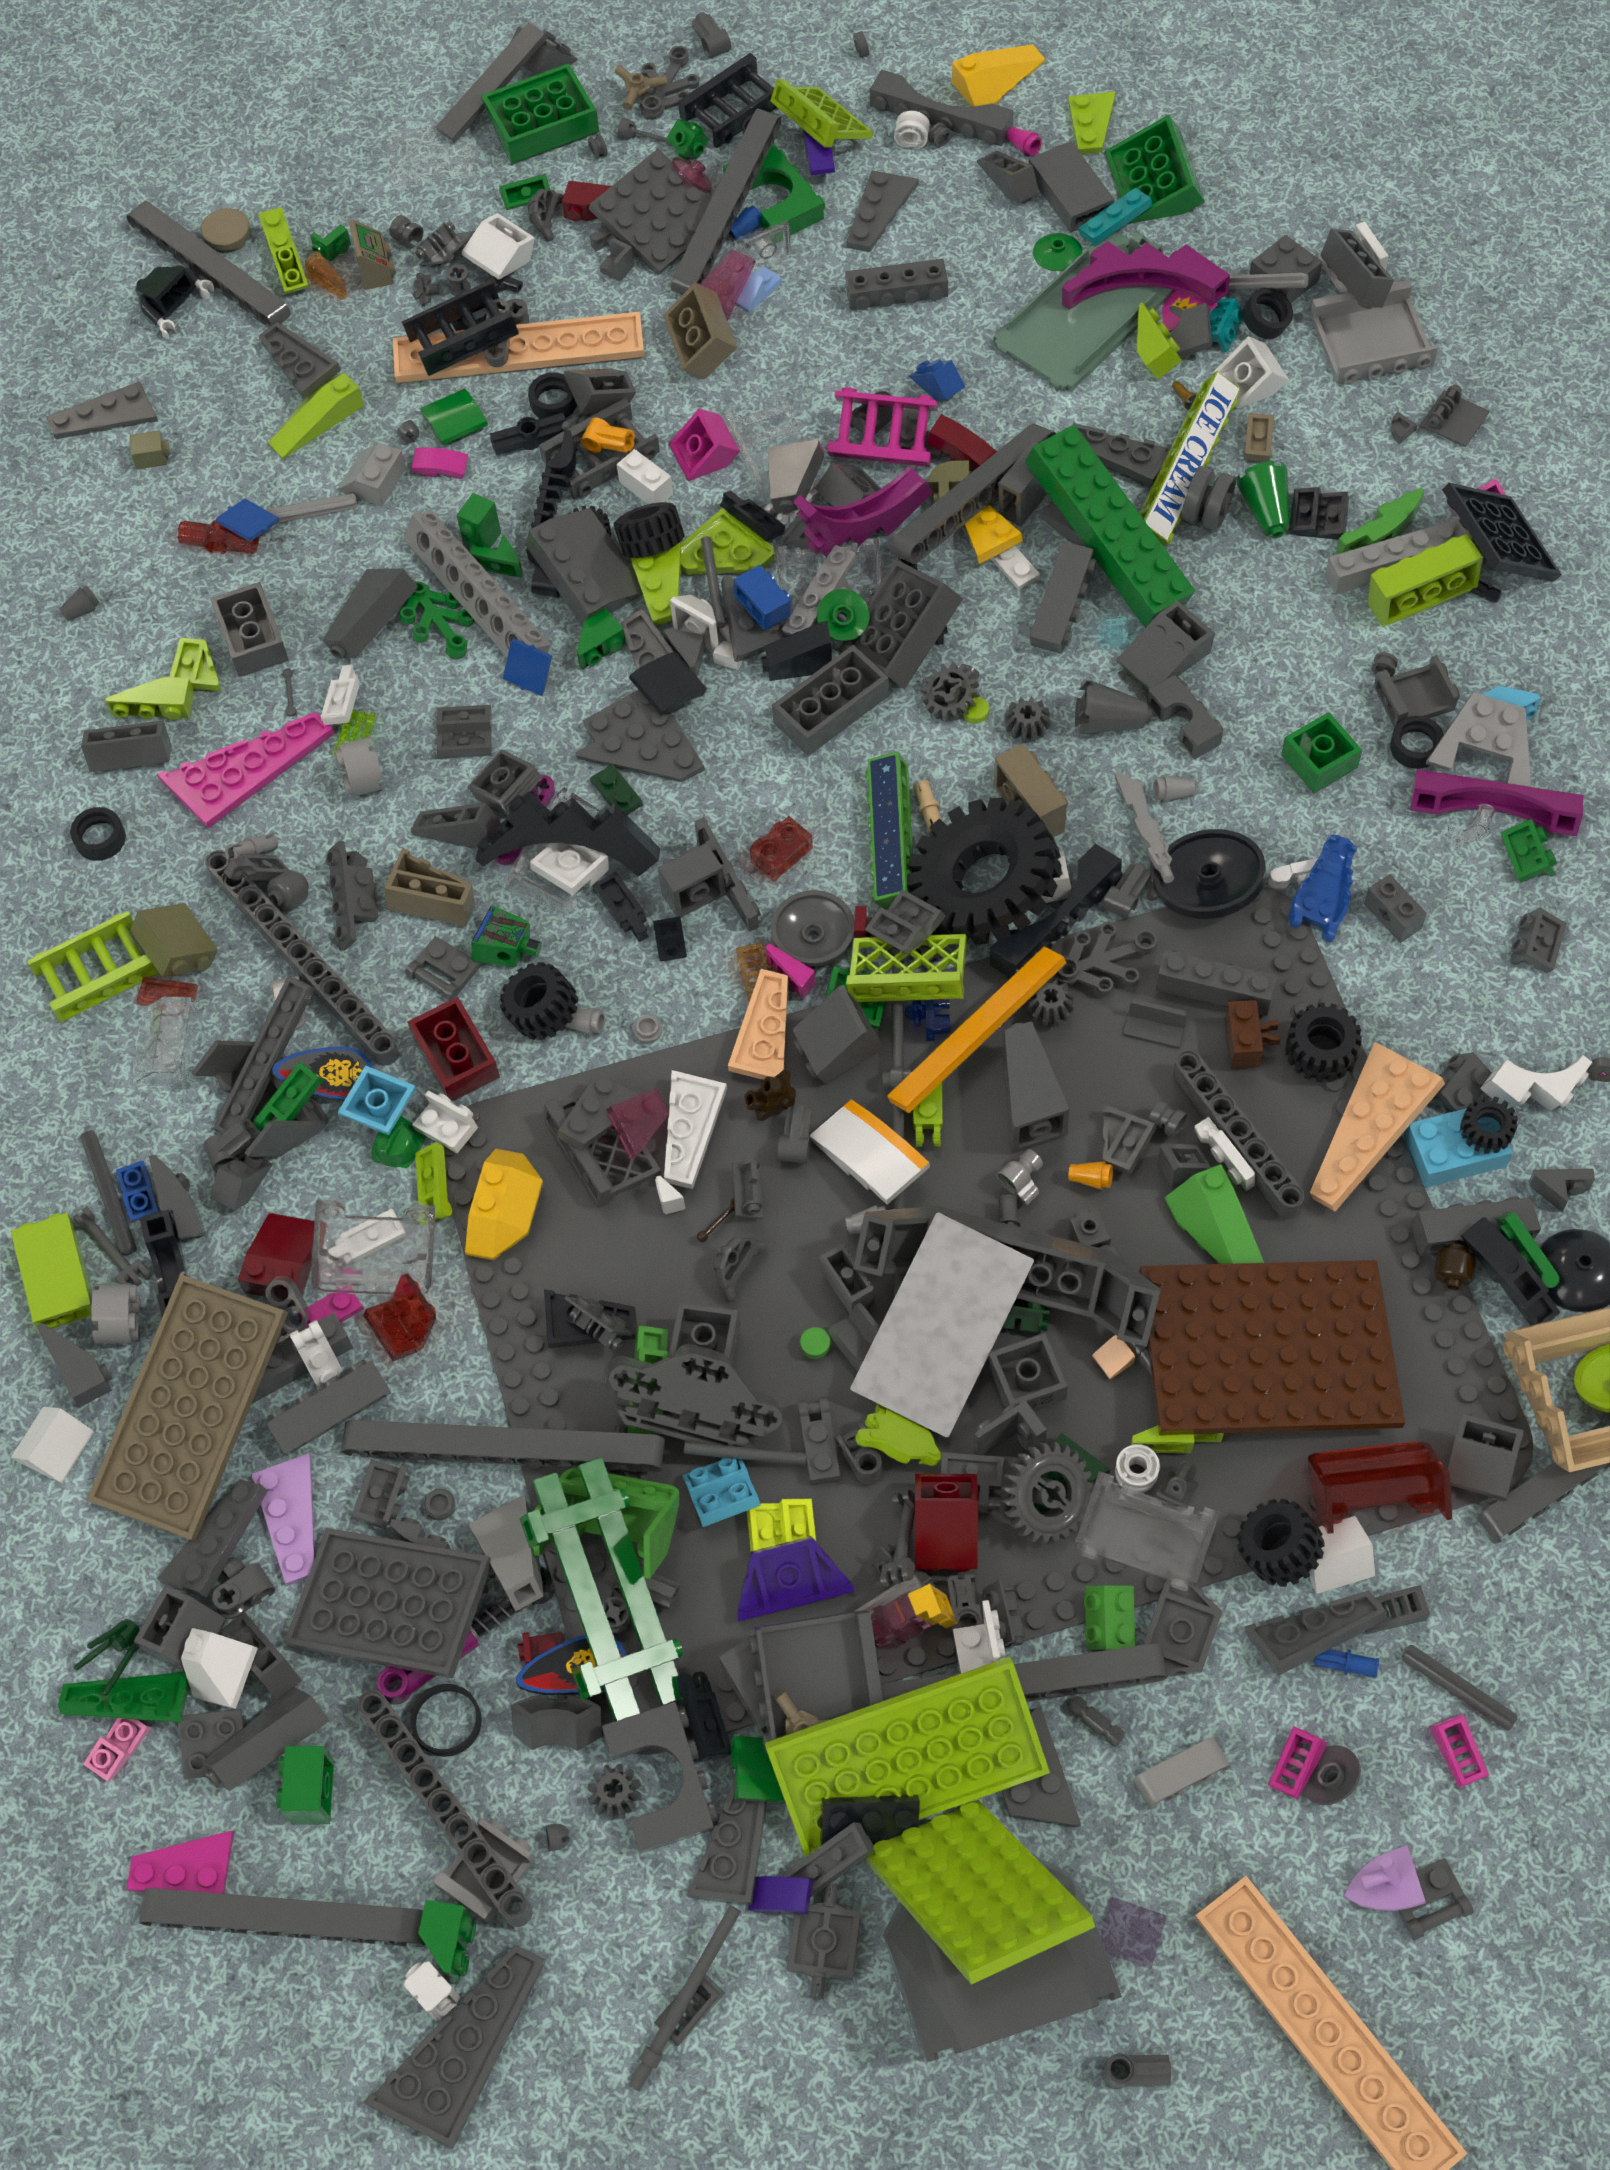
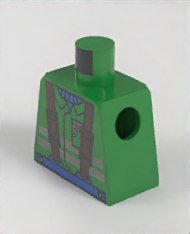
[471,905,542,967]

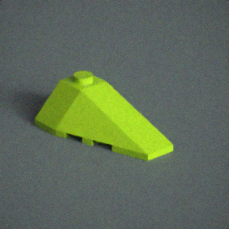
[268,373,364,459]

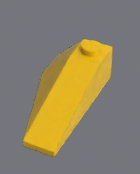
[952,44,1045,106]

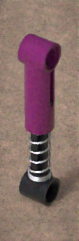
[377,1566,555,1705]

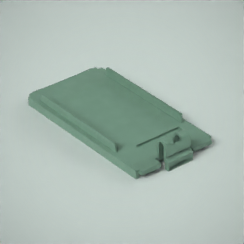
[993,231,1175,392]

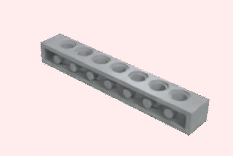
[404,511,551,657]

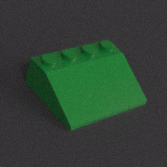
[481,63,599,164]
[1105,115,1205,224]

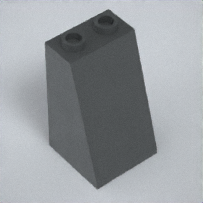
[1003,1021,1070,1152]

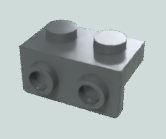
[1433,1052,1492,1112]
[351,1459,410,1530]

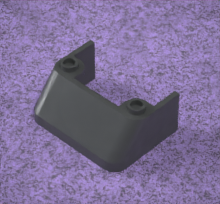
[192,1040,328,1157]

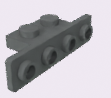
[326,841,378,950]

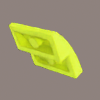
[747,1499,816,1551]

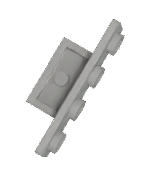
[782,545,857,635]

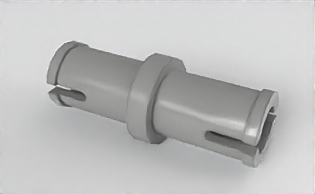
[225,833,278,860]

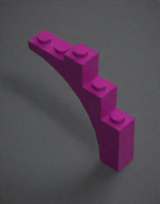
[1062,241,1230,309]
[793,466,933,558]

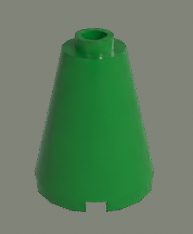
[1236,461,1290,538]

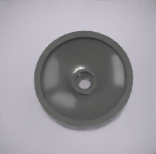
[771,890,854,966]

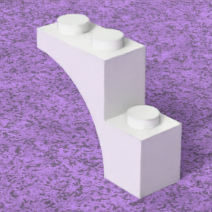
[1480,1055,1592,1111]

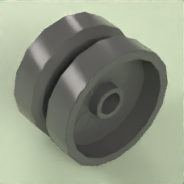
[1181,465,1236,532]

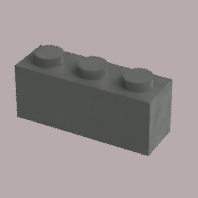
[81,720,172,772]

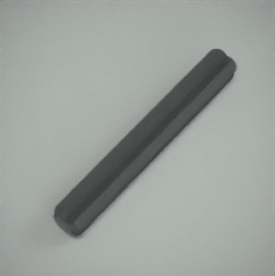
[1402,1645,1518,1730]

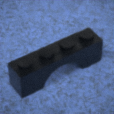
[140,1210,188,1317]

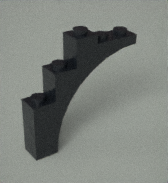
[475,791,661,877]

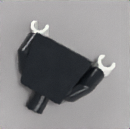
[136,265,214,339]

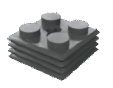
[468,750,542,815]

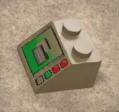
[349,220,396,290]

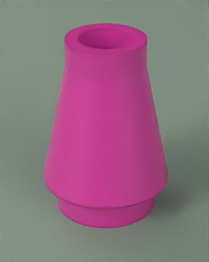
[1006,126,1042,156]

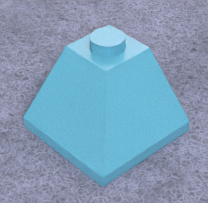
[338,1065,416,1135]

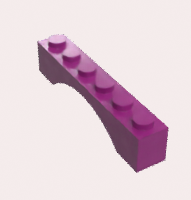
[1410,769,1583,836]

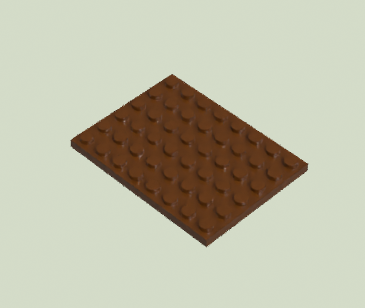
[1139,1260,1405,1435]

